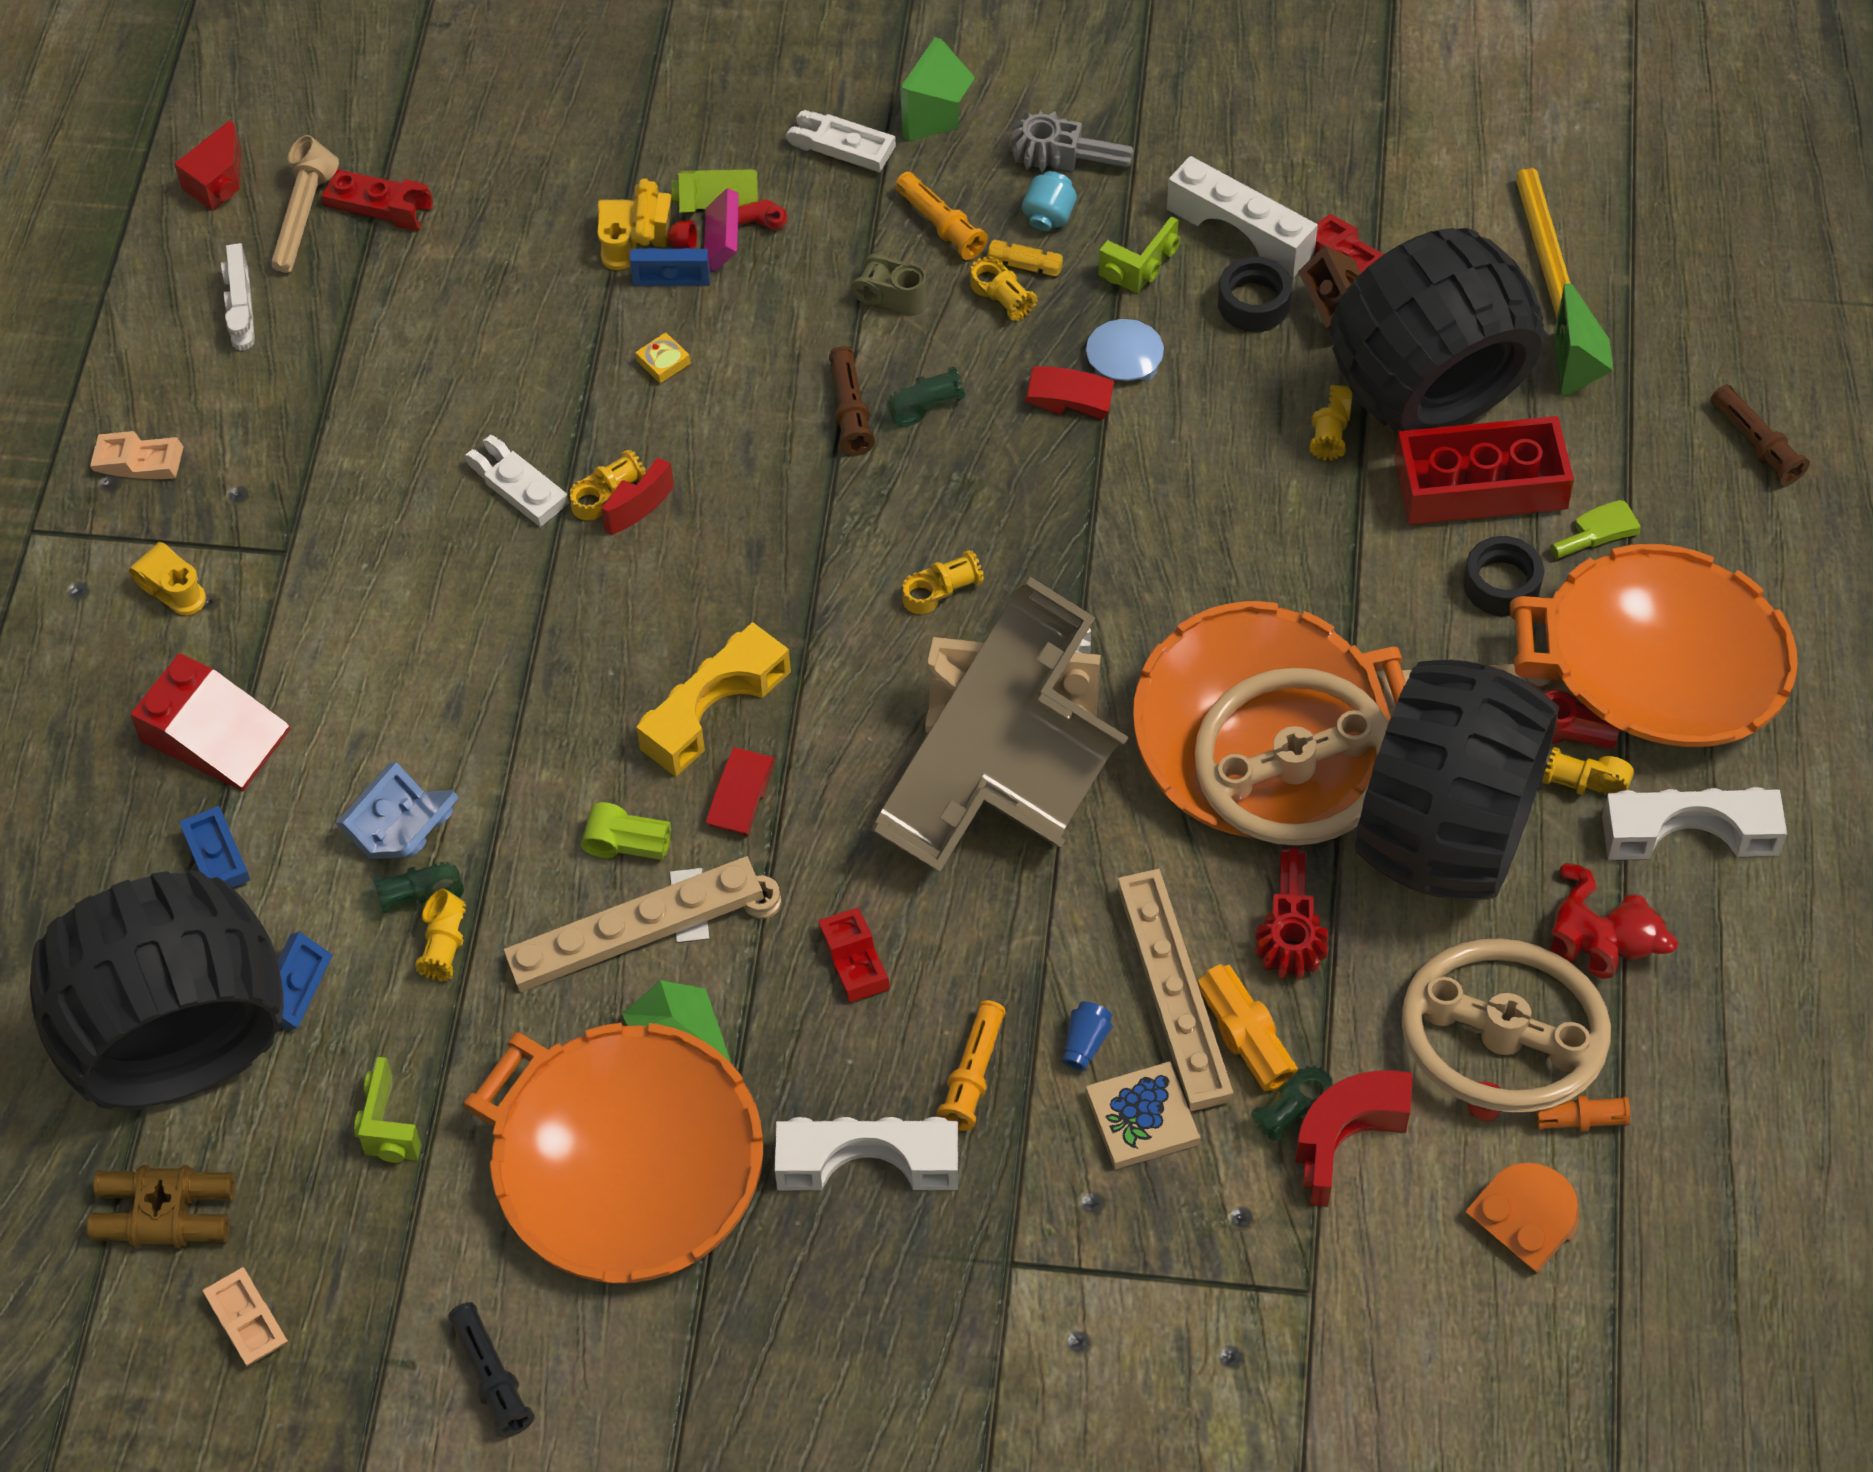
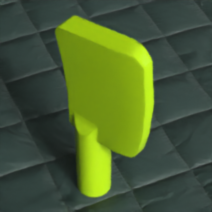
[1550,500,1641,559]

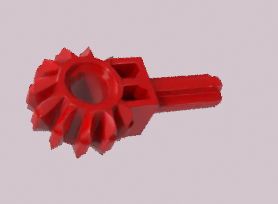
[1255,846,1329,981]

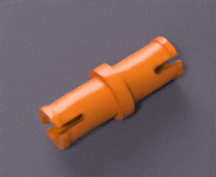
[1536,1095,1630,1132]

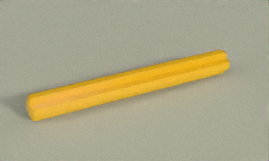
[1516,168,1571,318]

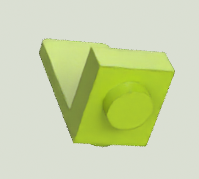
[672,169,758,212]
[1099,217,1181,294]
[354,1057,421,1163]

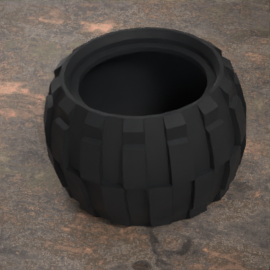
[1330,228,1547,434]

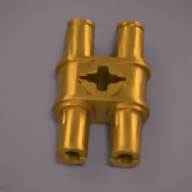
[87,1165,236,1248]

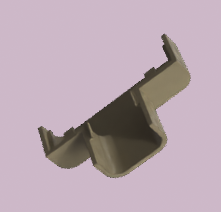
[871,577,1128,872]

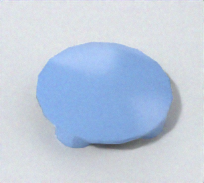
[1086,319,1164,381]

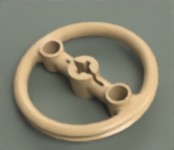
[1195,668,1388,845]
[1402,938,1611,1113]

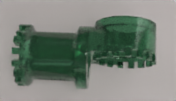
[886,367,965,427]
[373,862,464,914]
[1251,1065,1333,1142]

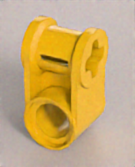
[598,199,636,270]
[128,542,206,616]

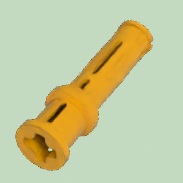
[894,171,988,260]
[936,1000,1006,1131]

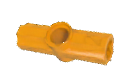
[1197,964,1298,1092]

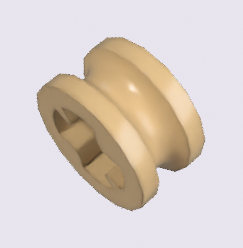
[744,875,781,919]

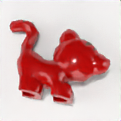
[1549,863,1679,979]

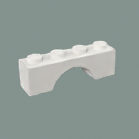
[1167,156,1318,278]
[1602,787,1787,860]
[775,1117,958,1190]

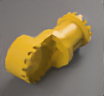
[970,257,1038,321]
[1309,385,1352,461]
[570,450,646,520]
[902,550,984,615]
[1542,747,1634,796]
[415,888,466,982]

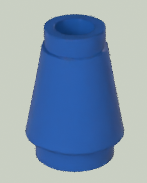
[1062,1001,1113,1071]

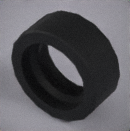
[1218,257,1292,331]
[1463,536,1545,616]

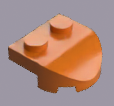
[1465,1163,1580,1274]

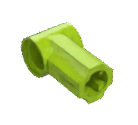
[581,802,671,860]

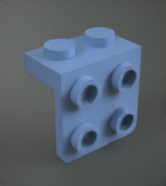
[335,762,459,859]

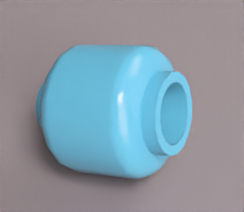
[1022,171,1077,231]

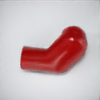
[738,199,787,230]

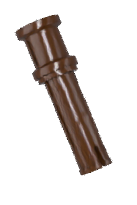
[829,346,875,455]
[1710,384,1810,486]

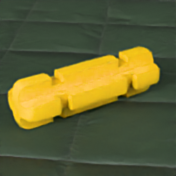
[631,178,658,246]
[988,239,1063,276]

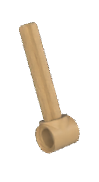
[272,135,339,273]

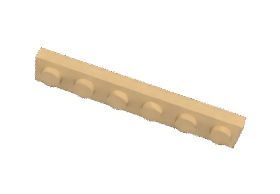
[504,856,764,992]
[1117,868,1234,1111]

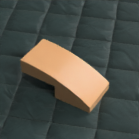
[90,431,184,479]
[202,1267,288,1367]

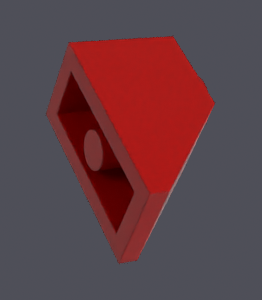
[174,120,241,211]

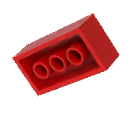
[1394,416,1574,525]

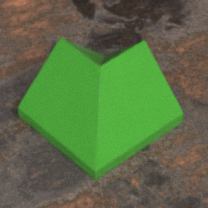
[900,37,975,141]
[1554,284,1613,395]
[622,980,731,1063]

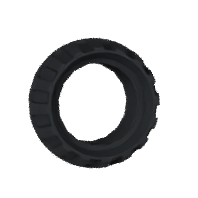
[1355,660,1559,900]
[30,871,284,1110]

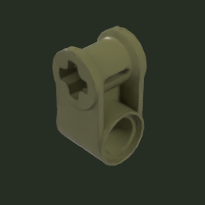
[851,253,928,315]

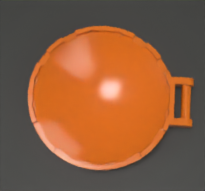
[1510,544,1798,747]
[1133,601,1406,838]
[462,1023,763,1283]

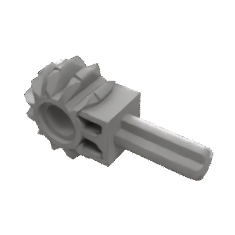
[1009,109,1134,173]

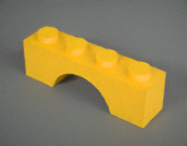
[636,622,791,777]

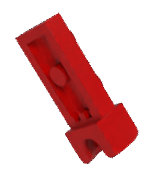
[321,169,433,231]

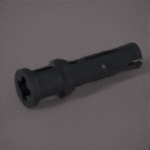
[448,1302,535,1437]

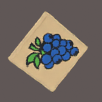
[1086,1062,1200,1170]

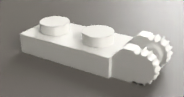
[786,110,896,172]
[221,243,255,351]
[465,435,569,527]

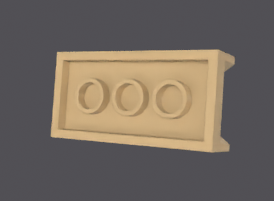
[925,637,1101,733]

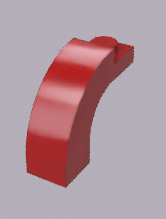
[1295,1070,1413,1207]

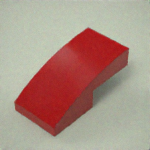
[1315,213,1384,273]
[1024,366,1114,420]
[601,457,674,535]
[706,747,775,836]
[818,907,890,1003]

